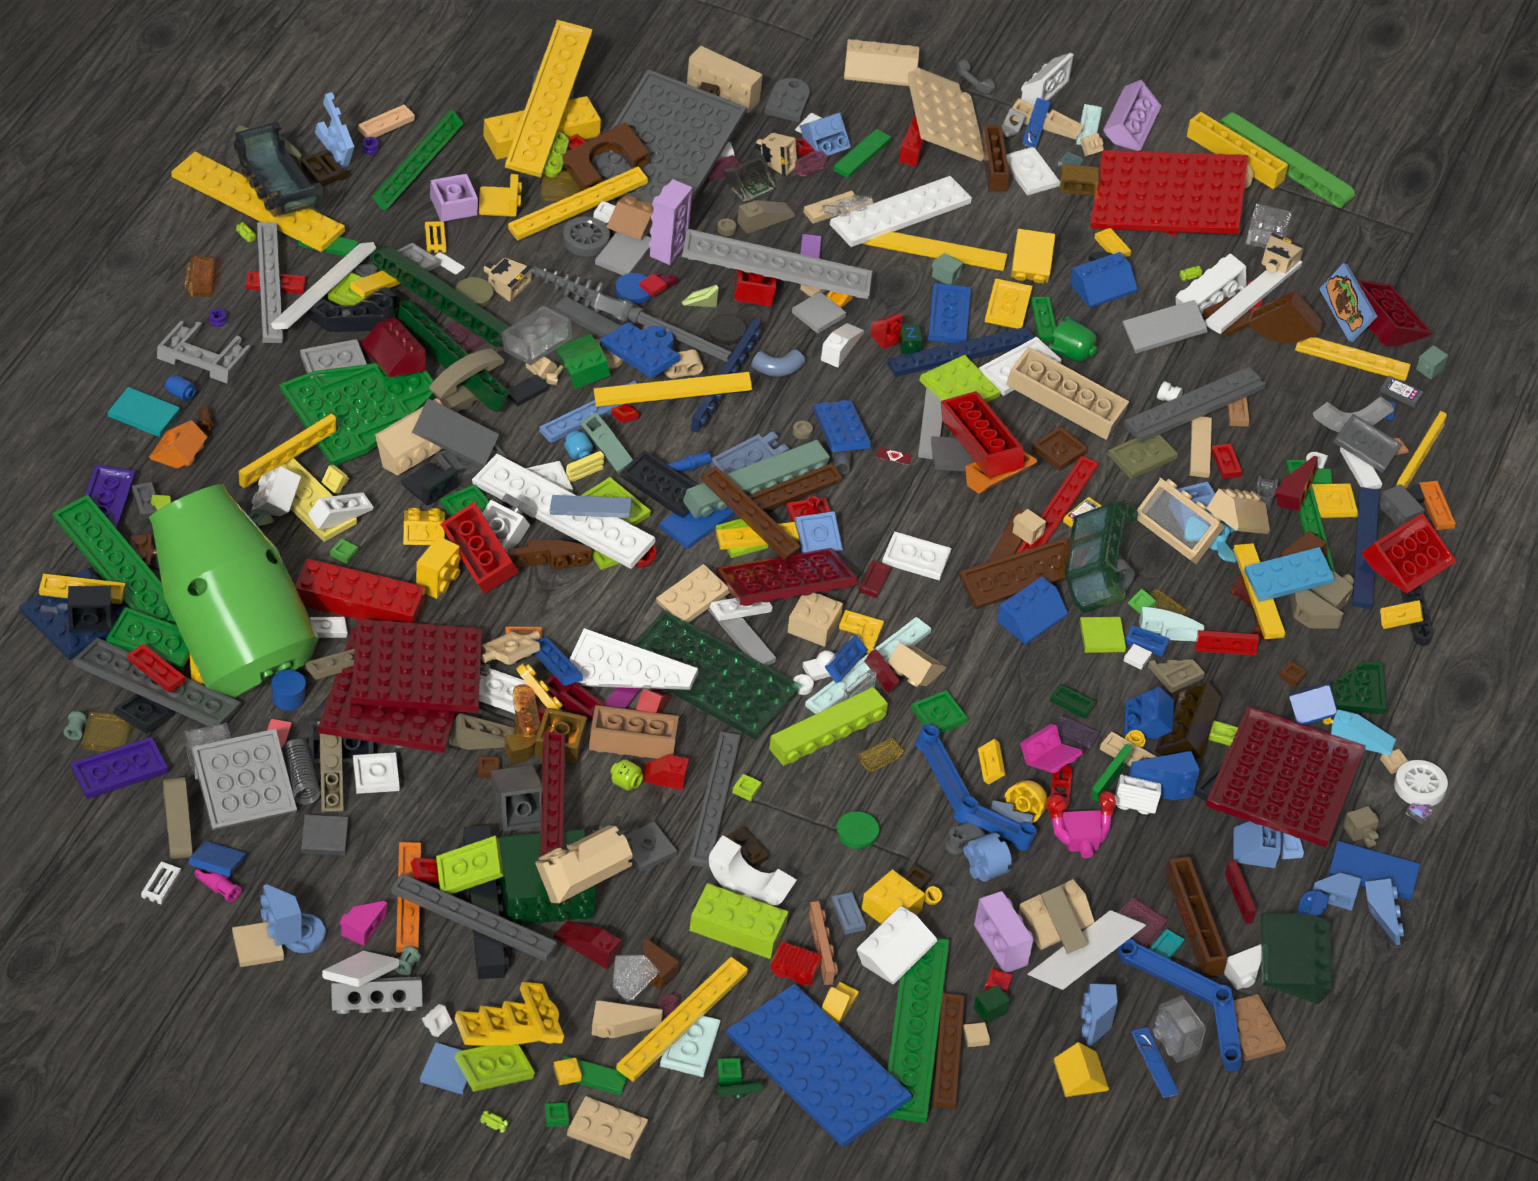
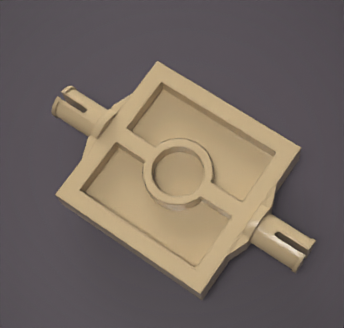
[481,631,540,664]

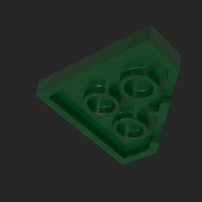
[1331,661,1386,714]

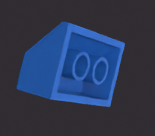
[1070,252,1137,308]
[997,577,1068,645]

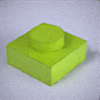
[732,774,762,801]

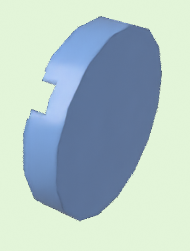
[285,913,326,953]

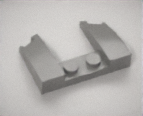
[157,321,250,383]

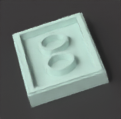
[660,1016,721,1077]

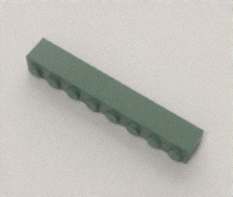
[683,440,830,519]

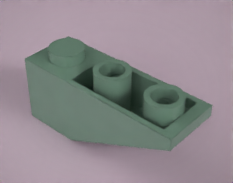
[580,412,633,474]

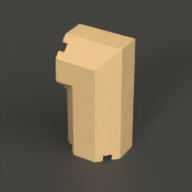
[535,826,633,903]

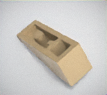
[592,1000,663,1038]

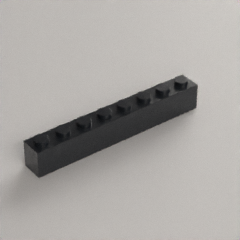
[463,825,509,979]

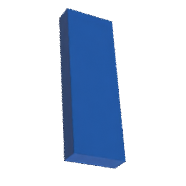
[825,634,867,683]

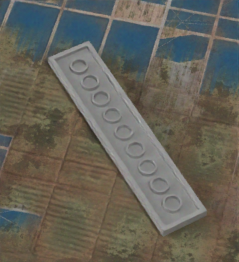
[682,229,872,299]

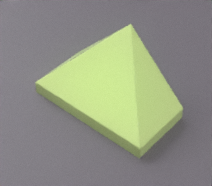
[682,285,718,307]

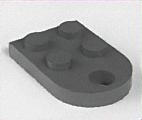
[764,78,810,122]

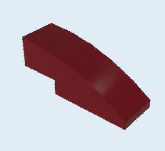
[544,674,605,719]

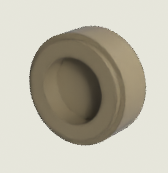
[717,218,736,236]
[793,421,813,440]

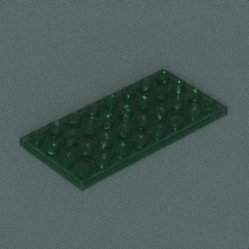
[631,610,802,740]

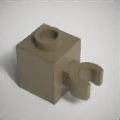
[1343,806,1379,847]

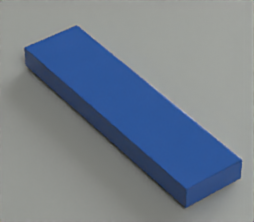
[533,637,583,686]

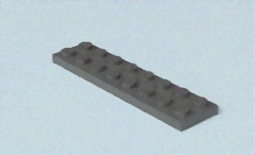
[73,638,241,730]

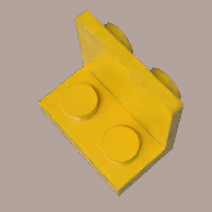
[403,508,445,545]

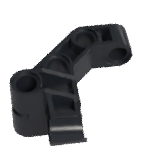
[306,287,401,332]

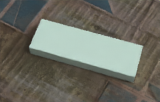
[1076,104,1102,145]

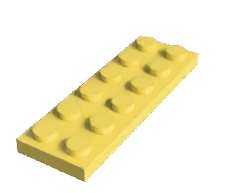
[281,458,357,542]

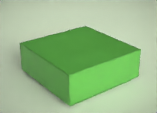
[330,538,358,564]
[1128,588,1157,614]

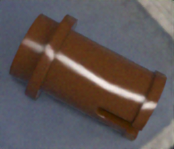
[197,407,213,432]

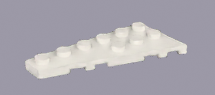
[569,629,698,690]

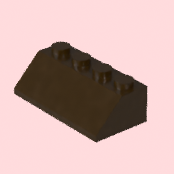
[1155,681,1221,759]

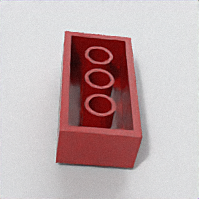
[440,502,519,594]

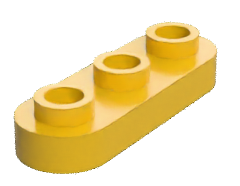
[516,663,563,711]

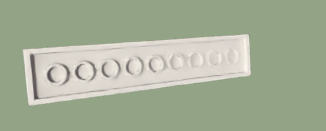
[472,454,656,569]

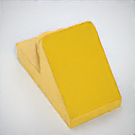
[821,982,859,1025]

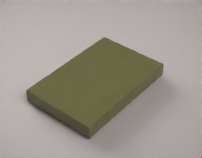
[1108,435,1178,479]

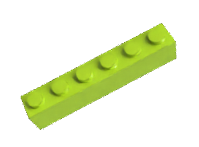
[769,687,888,766]

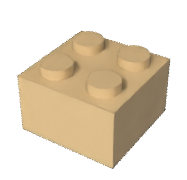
[787,592,843,647]

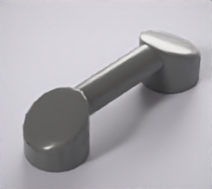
[956,59,995,94]

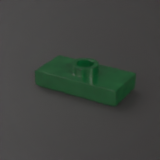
[1049,684,1096,719]
[714,1079,763,1098]

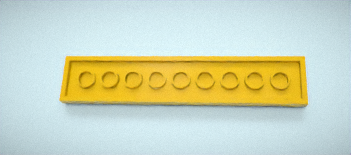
[505,20,592,177]
[171,152,345,252]

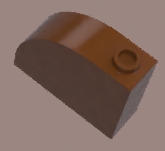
[1247,291,1323,344]

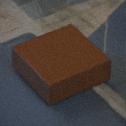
[1279,661,1308,687]
[478,756,499,778]

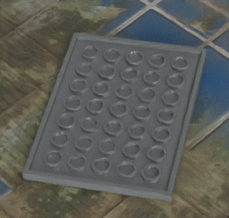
[591,70,747,203]

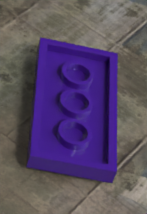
[85,465,136,530]
[71,737,168,799]

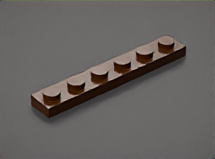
[748,463,843,512]
[701,466,800,560]
[933,993,964,1109]

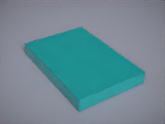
[108,387,180,437]

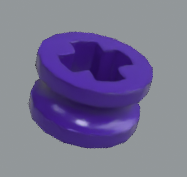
[362,137,379,155]
[209,309,227,327]

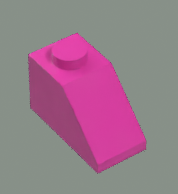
[340,901,387,946]

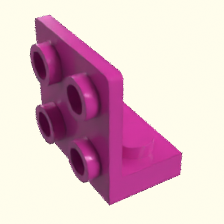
[1020,724,1083,773]

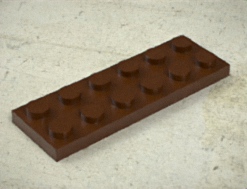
[959,538,1081,609]

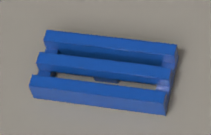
[1125,625,1170,657]

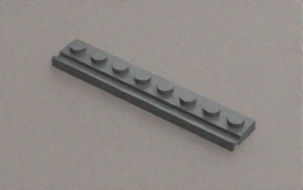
[1124,366,1266,443]

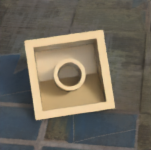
[887,642,946,687]

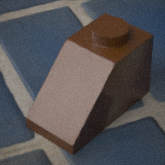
[641,938,679,991]

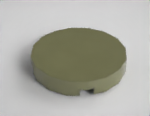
[455,277,493,308]

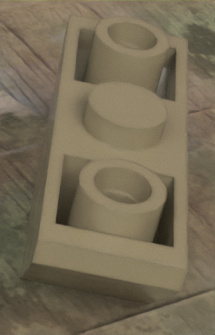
[1289,590,1344,629]

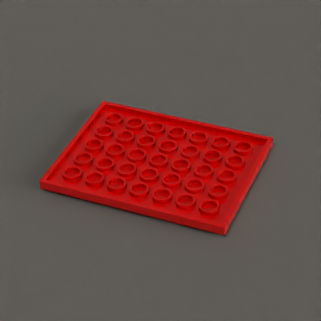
[1090,150,1249,234]

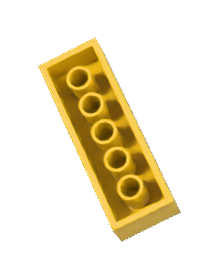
[483,96,601,159]

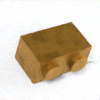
[1059,164,1099,196]

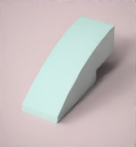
[1139,607,1204,641]

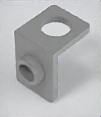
[1001,109,1026,137]

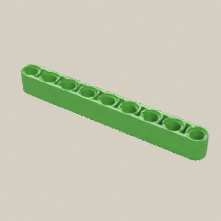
[1218,112,1355,208]

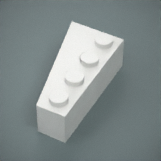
[1176,254,1246,315]

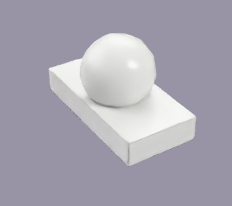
[803,651,835,681]

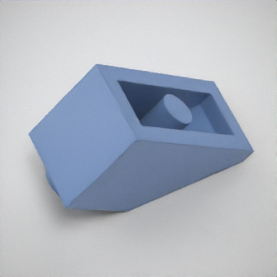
[1313,873,1361,911]

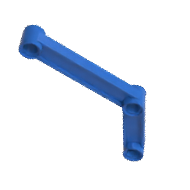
[915,724,1037,851]
[1117,938,1242,1072]

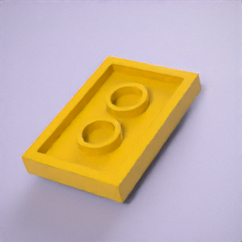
[985,278,1032,329]

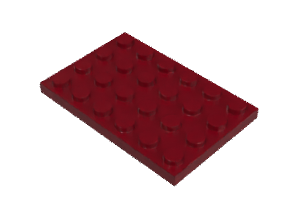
[716,548,857,606]

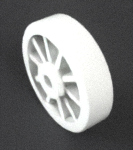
[1394,760,1448,807]

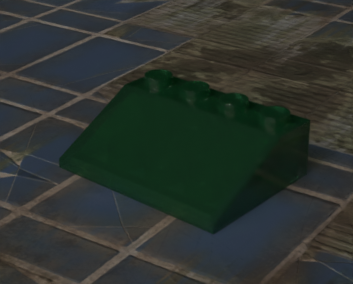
[1261,913,1332,1005]

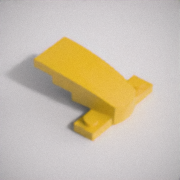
[455,982,564,1046]

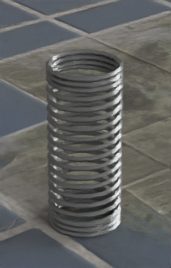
[281,739,321,804]

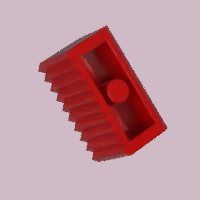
[770,941,822,986]

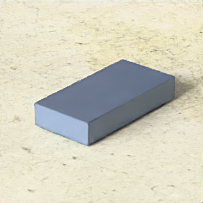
[831,892,866,934]

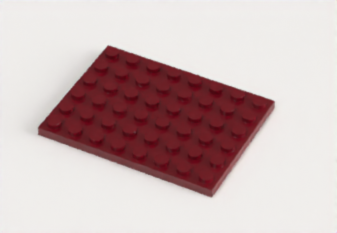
[318,629,457,753]
[1205,706,1366,848]

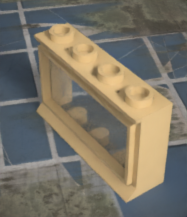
[1131,478,1225,564]

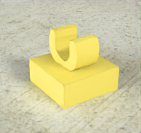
[322,465,349,493]

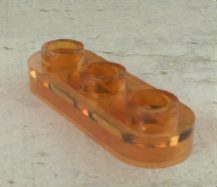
[512,684,540,737]

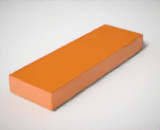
[1419,481,1456,530]

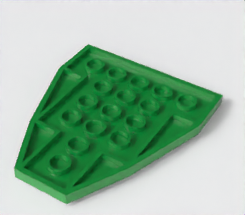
[279,363,436,466]

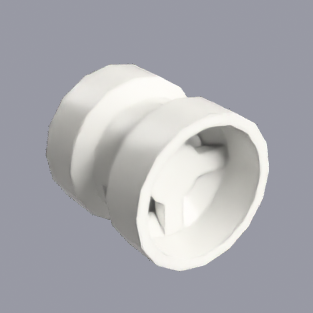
[1157,381,1183,401]

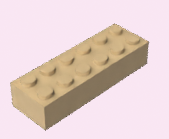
[1006,346,1129,440]

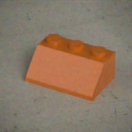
[965,451,1037,494]

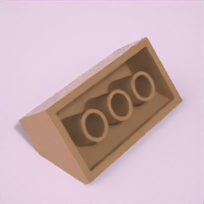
[589,705,679,759]

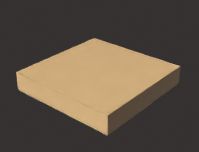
[232,922,284,967]

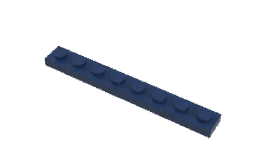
[691,319,762,433]
[887,326,1034,377]

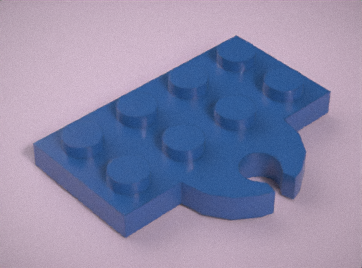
[599,322,680,378]

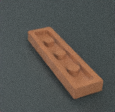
[809,901,838,985]

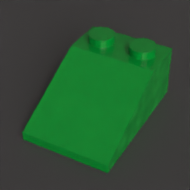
[554,334,611,389]

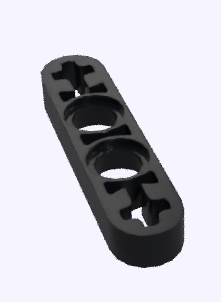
[1401,586,1433,646]

